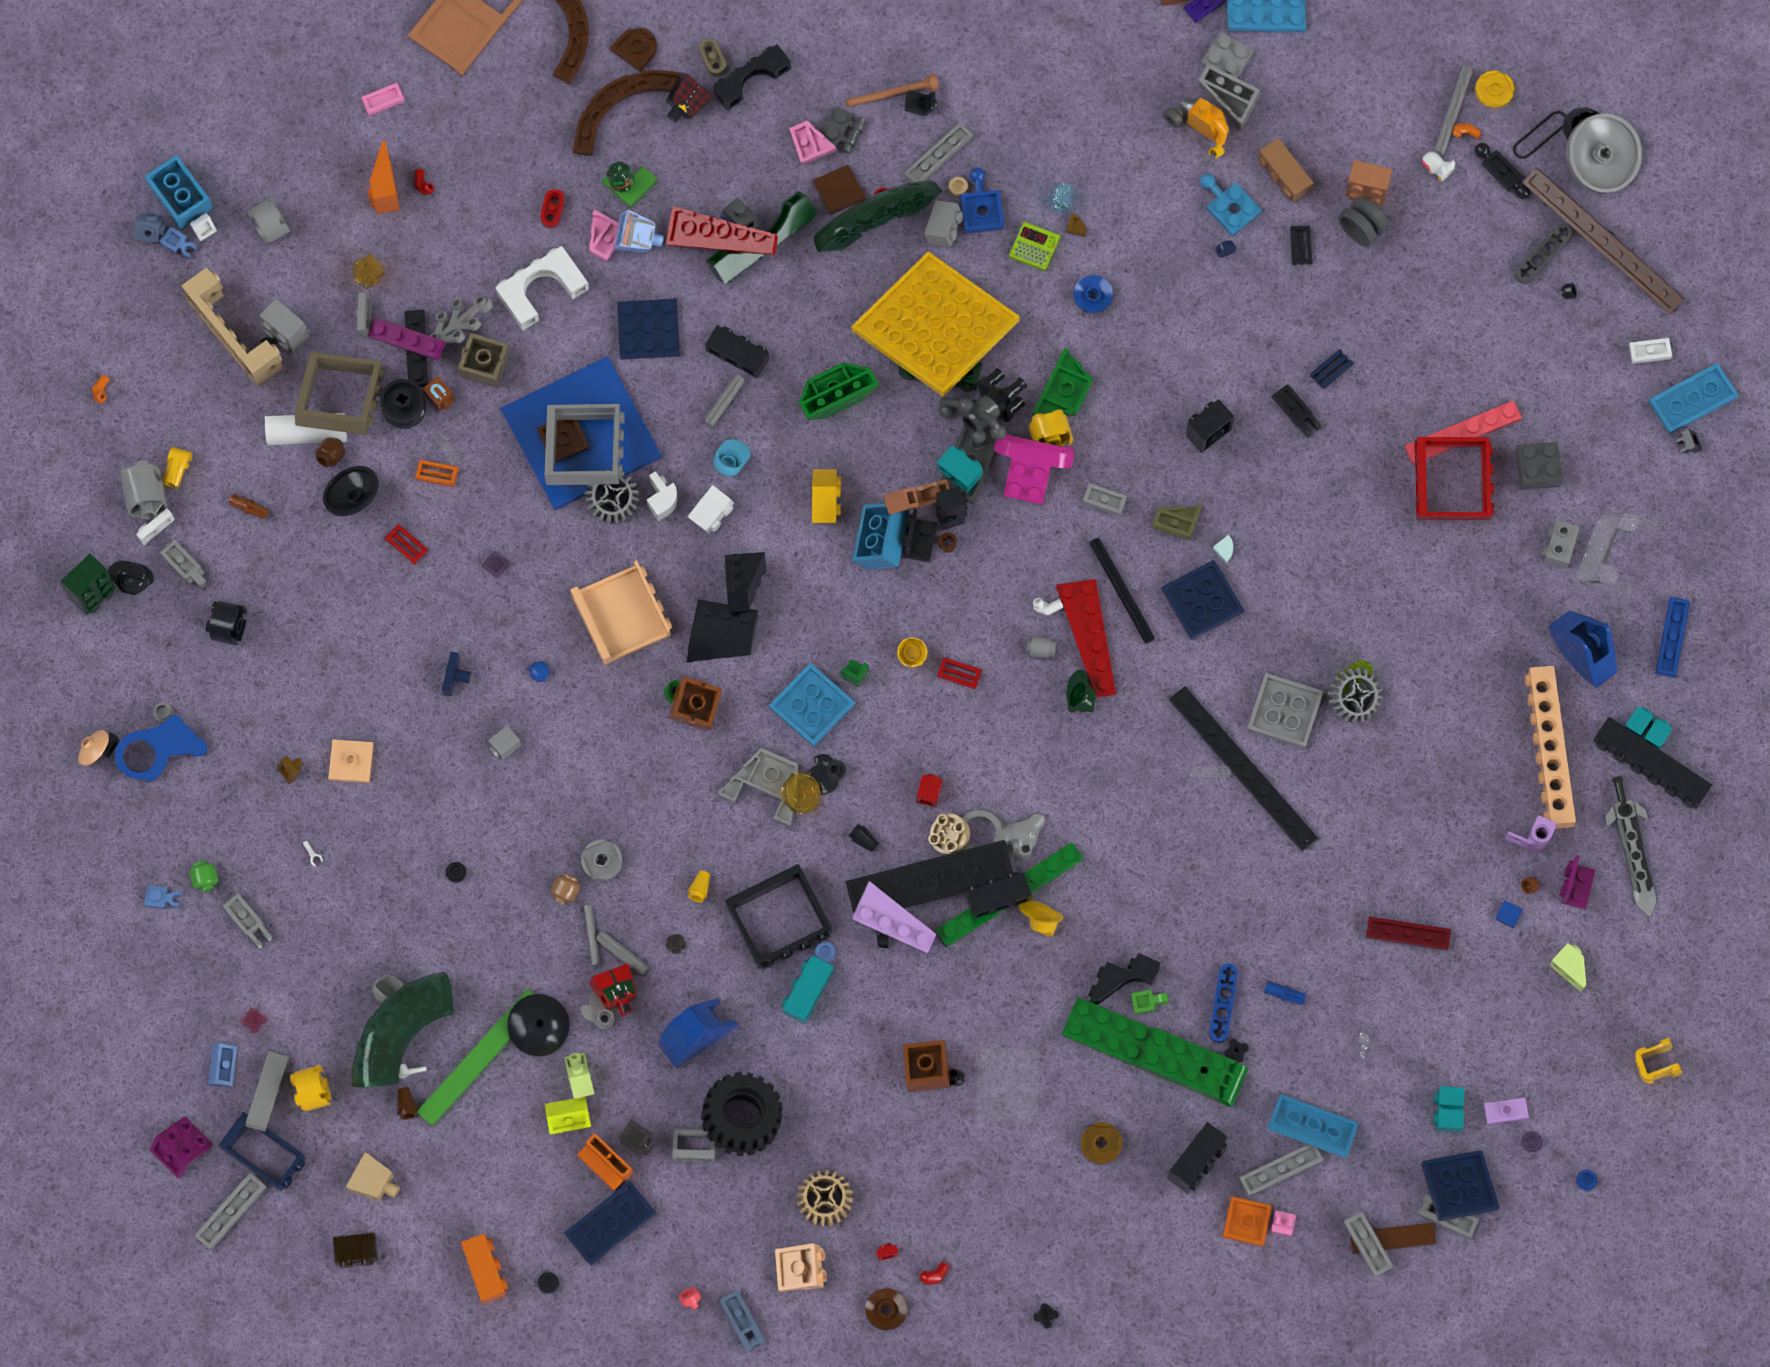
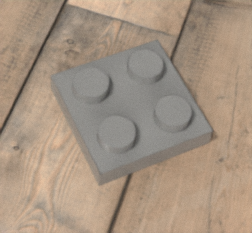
[1200,32,1254,78]

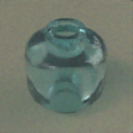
[1048,182,1076,213]

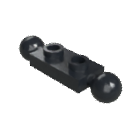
[1474,143,1531,199]

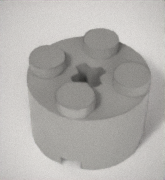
[247,197,291,244]

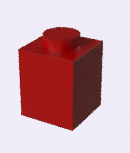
[916,774,942,807]

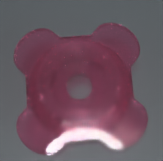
[241,1008,266,1033]

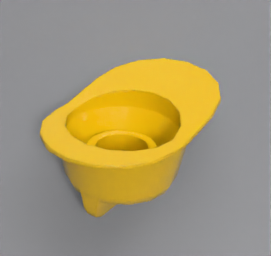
[1019,900,1064,937]

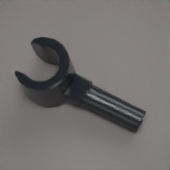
[876,931,889,948]

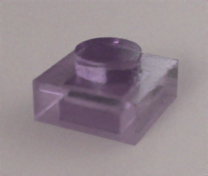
[482,550,510,579]

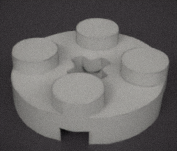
[581,839,622,881]

